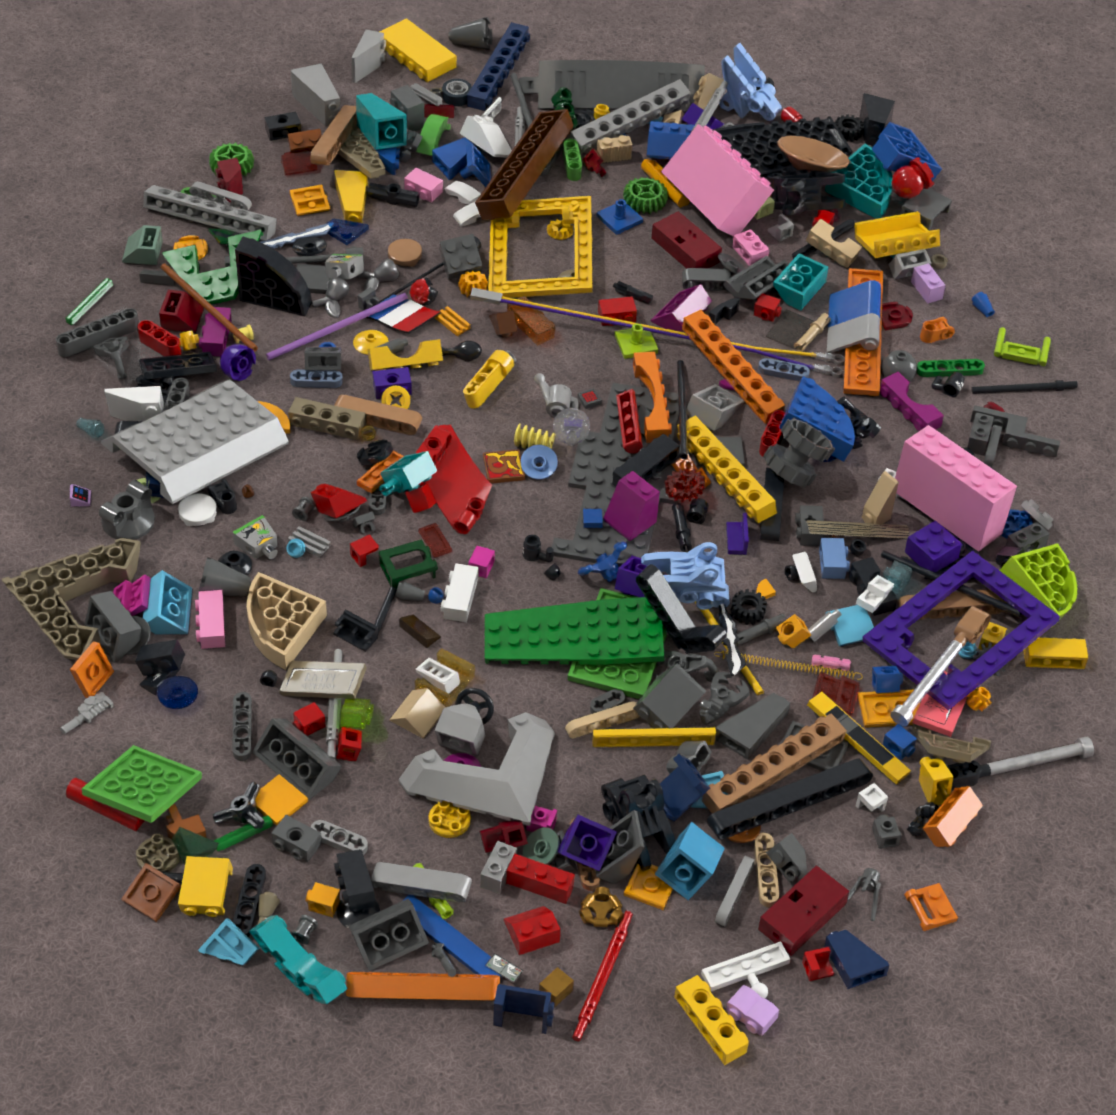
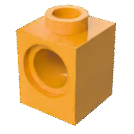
[776,614,811,648]
[305,882,340,918]

